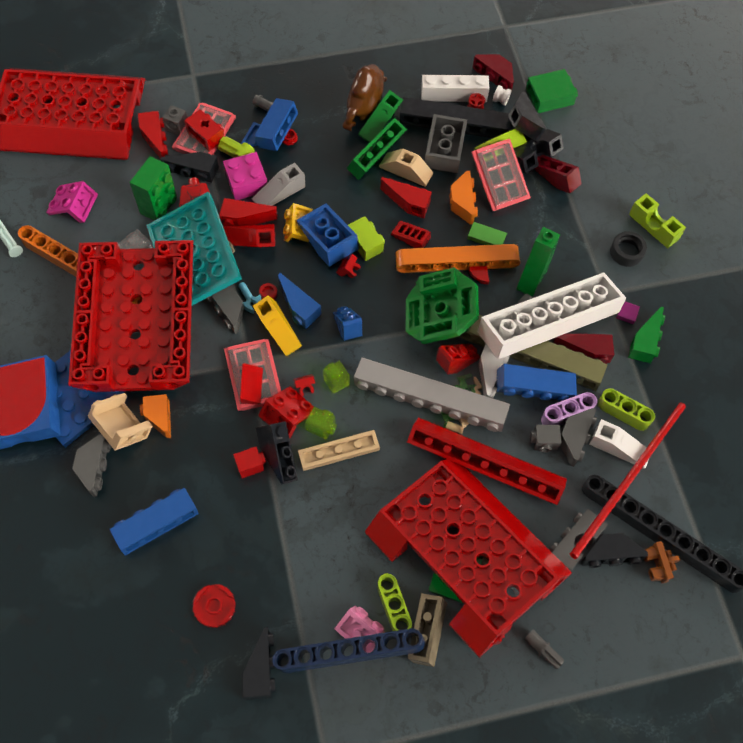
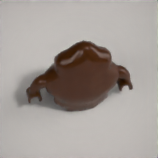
[343,64,387,131]

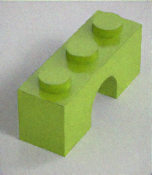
[629,193,686,249]

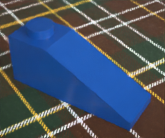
[278,273,321,329]

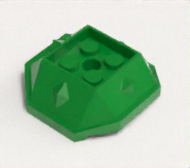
[406,267,479,344]

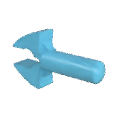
[239,282,261,314]

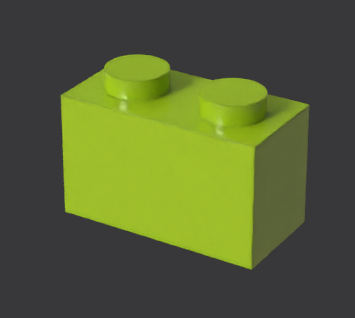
[348,216,385,261]

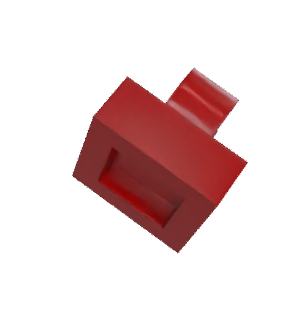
[336,254,361,278]
[293,374,315,396]

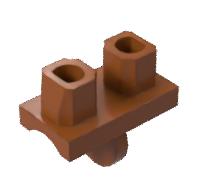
[644,541,680,583]

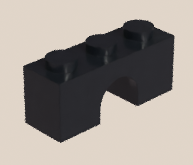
[514,129,564,174]

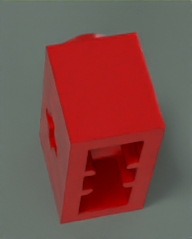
[184,109,224,151]

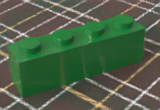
[346,118,407,180]

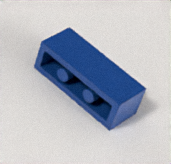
[254,98,298,151]

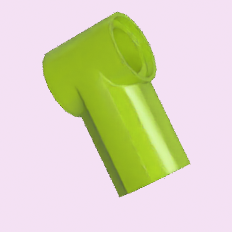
[218,136,255,158]

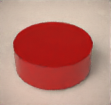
[259,283,278,300]

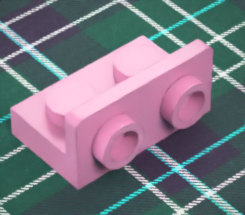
[334,606,385,653]

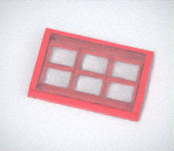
[172,102,236,155]
[471,139,531,212]
[224,339,281,411]

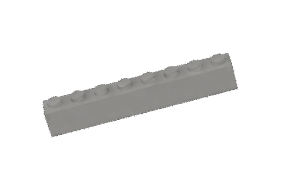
[354,358,510,432]

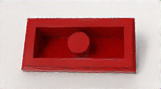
[240,363,263,404]

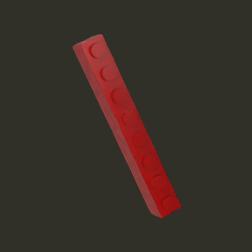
[407,417,567,505]

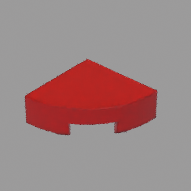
[468,266,489,284]

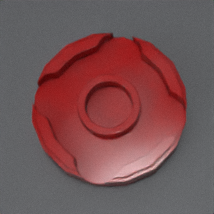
[193,584,236,628]

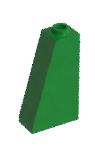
[516,227,560,297]

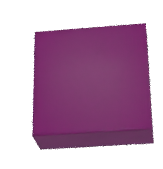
[616,301,640,324]

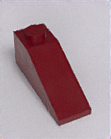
[534,155,582,193]
[552,334,614,364]

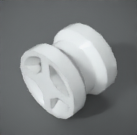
[493,85,511,106]

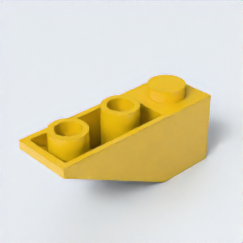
[253,295,302,356]

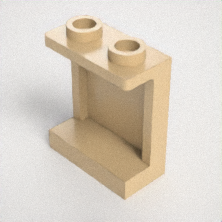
[88,393,153,451]

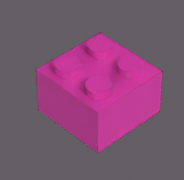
[223,152,267,200]

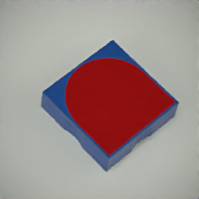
[0,355,61,449]

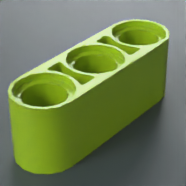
[598,388,655,431]
[377,573,412,631]

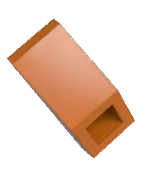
[449,171,478,224]

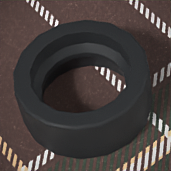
[610,231,647,267]

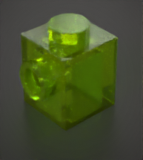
[323,360,350,394]
[305,407,337,440]

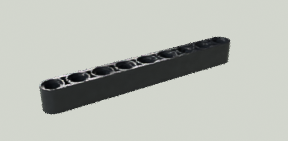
[582,475,743,593]

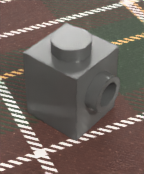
[530,425,561,453]

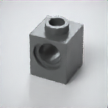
[163,106,187,136]

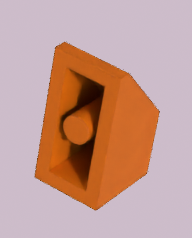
[140,394,171,438]

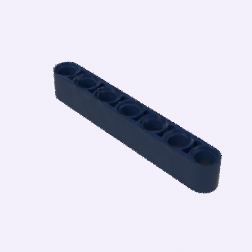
[272,628,425,673]

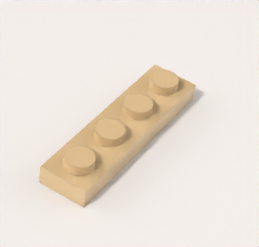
[298,430,380,471]

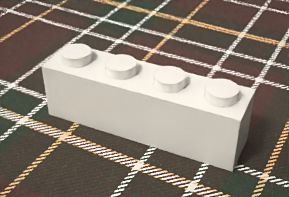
[421,75,489,102]

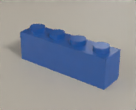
[497,364,577,402]
[110,488,199,555]

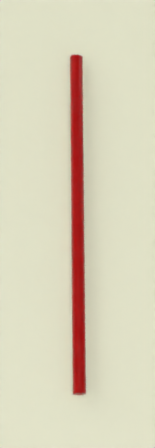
[570,402,686,559]

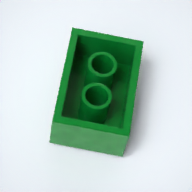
[129,156,177,221]

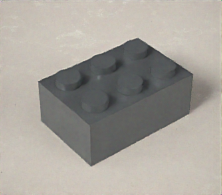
[425,114,467,173]

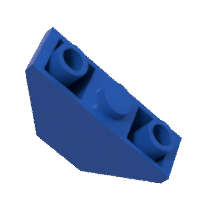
[333,306,362,341]

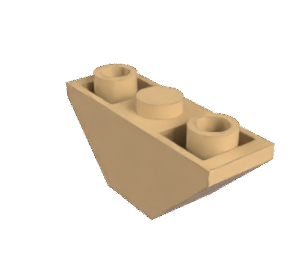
[379,149,433,187]

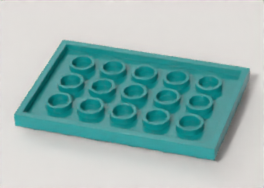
[146,192,242,305]

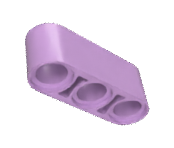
[541,392,597,426]

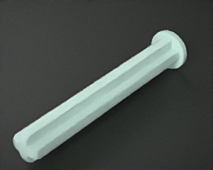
[0,220,23,257]

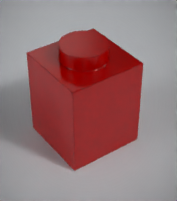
[233,447,266,479]

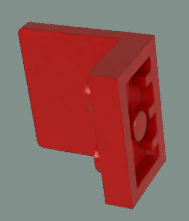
[258,386,317,439]

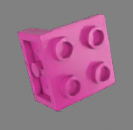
[46,181,98,223]

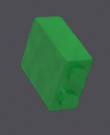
[526,69,578,113]

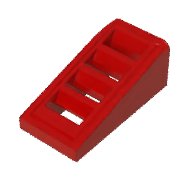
[391,221,431,248]

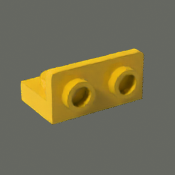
[283,203,313,242]

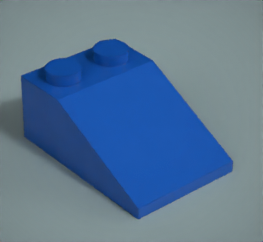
[297,204,359,267]

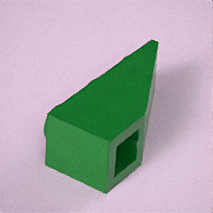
[358,90,403,143]
[628,307,665,363]

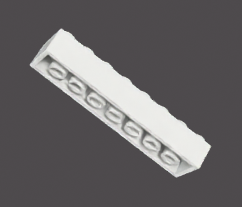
[477,273,626,359]

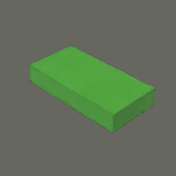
[467,222,507,245]

